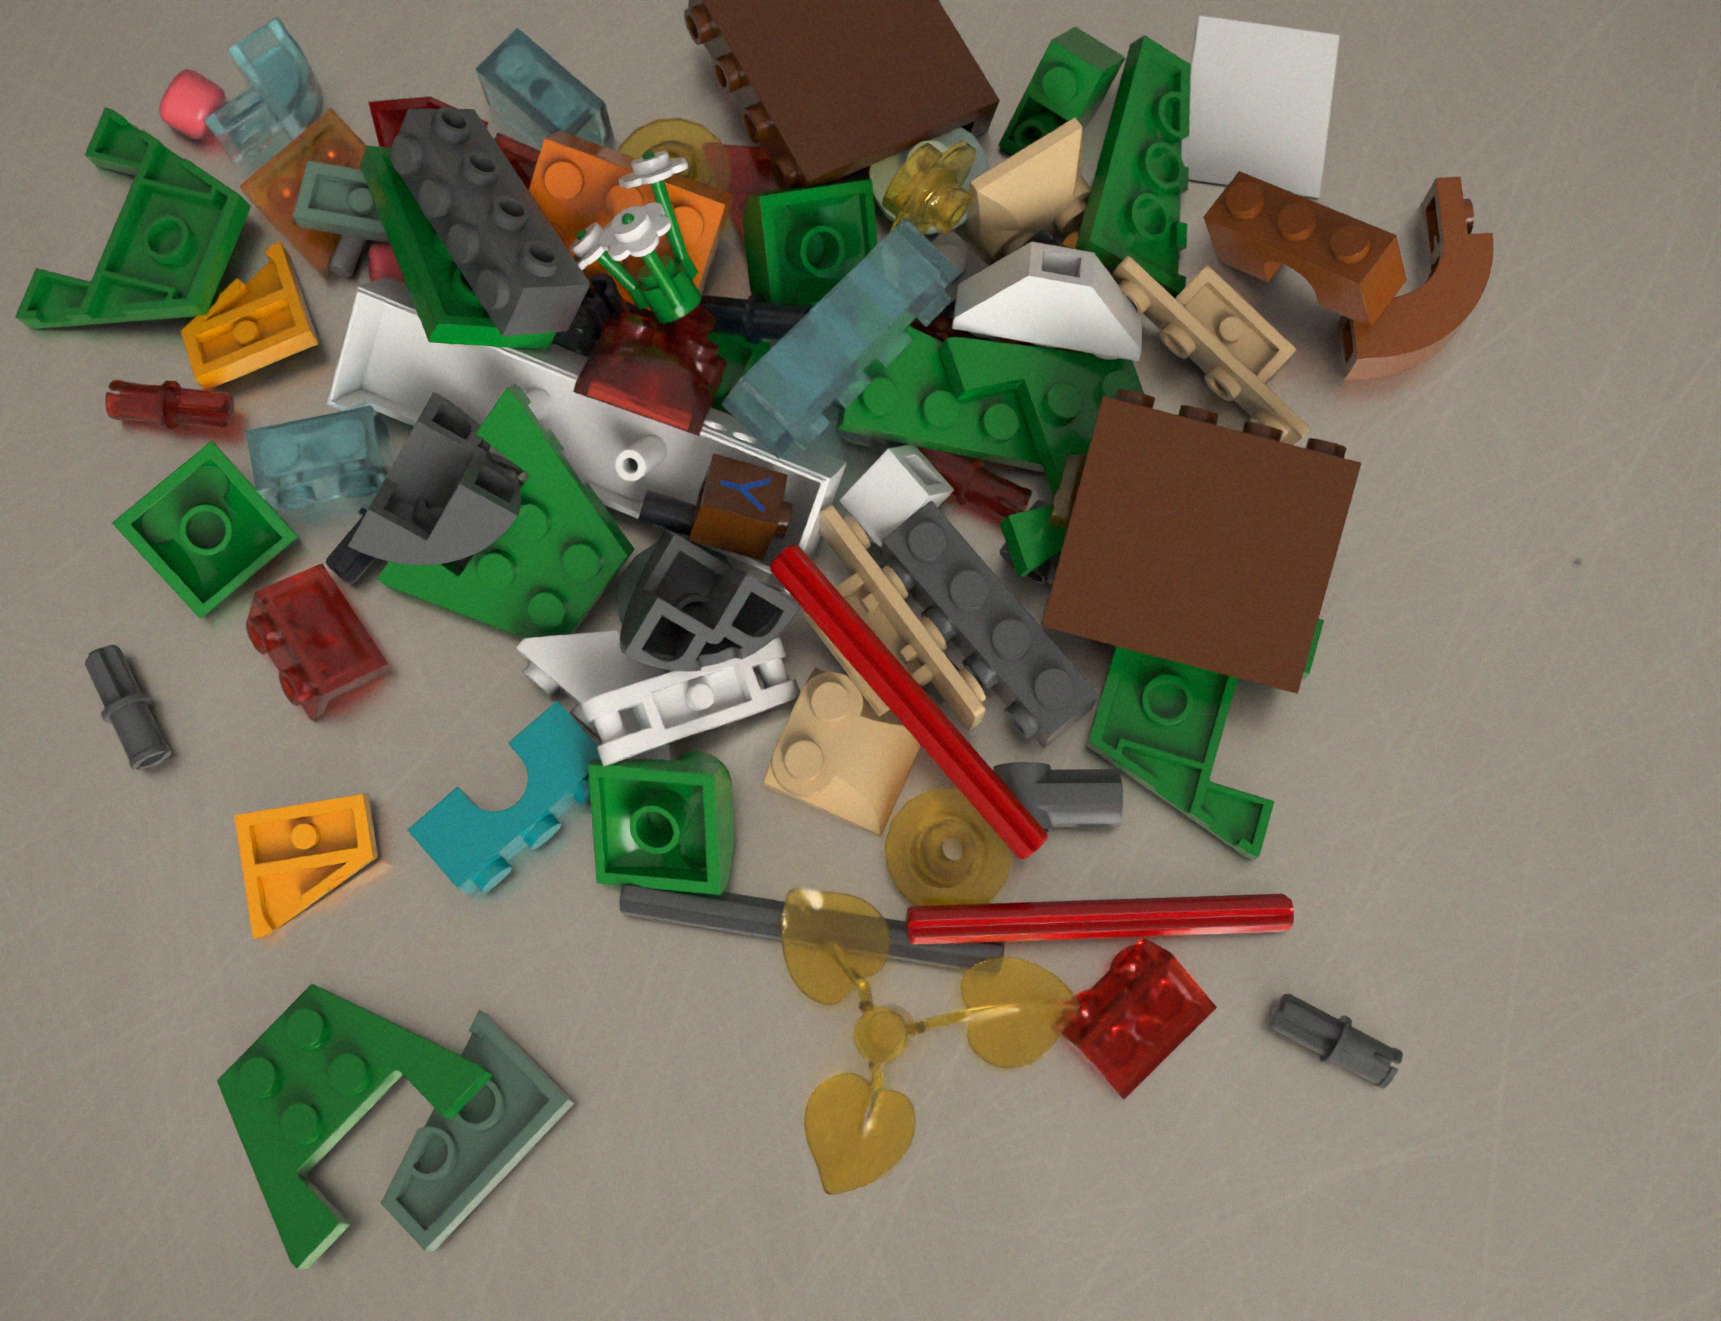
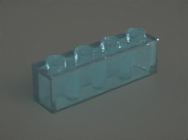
[721,217,960,459]

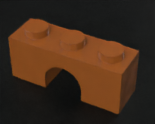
[1203,171,1407,328]

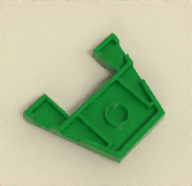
[15,107,251,329]
[938,337,1144,577]
[377,384,635,638]
[1086,619,1324,860]
[217,984,493,1270]

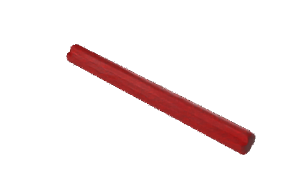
[770,544,1048,859]
[905,894,1294,945]

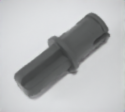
[85,645,171,770]
[1270,994,1403,1089]

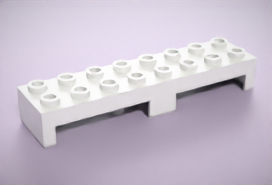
[327,277,847,595]

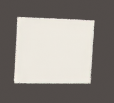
[1181,15,1340,199]

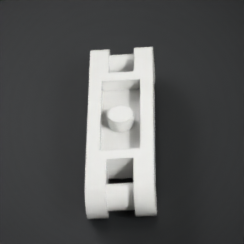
[580,638,800,766]

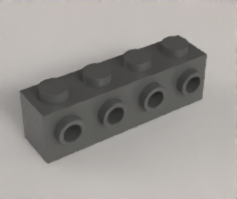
[389,107,590,336]
[880,501,1099,749]

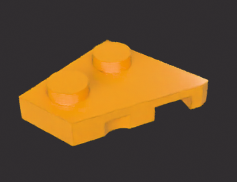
[181,242,319,391]
[234,793,378,939]

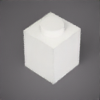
[839,445,954,547]

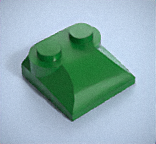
[742,179,884,314]
[112,440,298,619]
[588,751,735,895]

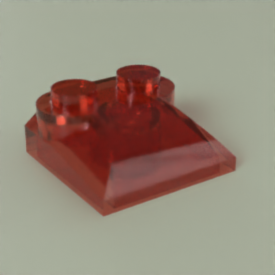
[573,313,727,436]

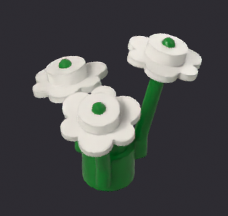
[569,151,702,323]

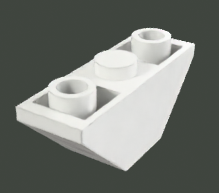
[952,242,1142,361]
[516,630,675,760]

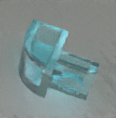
[203,16,323,164]

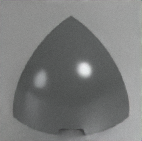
[348,392,521,565]
[620,529,801,672]

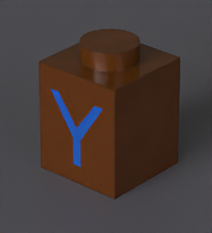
[688,453,793,561]

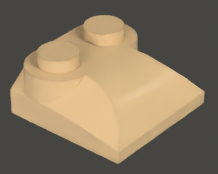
[965,117,1091,262]
[763,667,921,837]

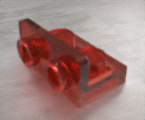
[246,563,388,720]
[1053,938,1217,1100]

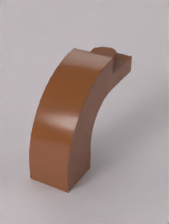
[1338,176,1494,380]

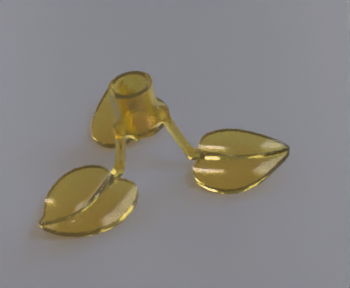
[781,888,1079,1195]

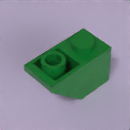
[998,26,1126,155]

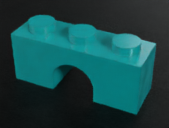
[407,701,600,895]

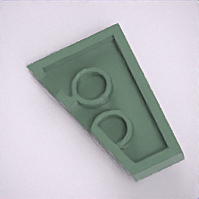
[381,1010,575,1253]

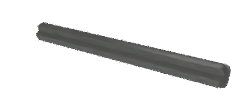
[619,885,1005,975]

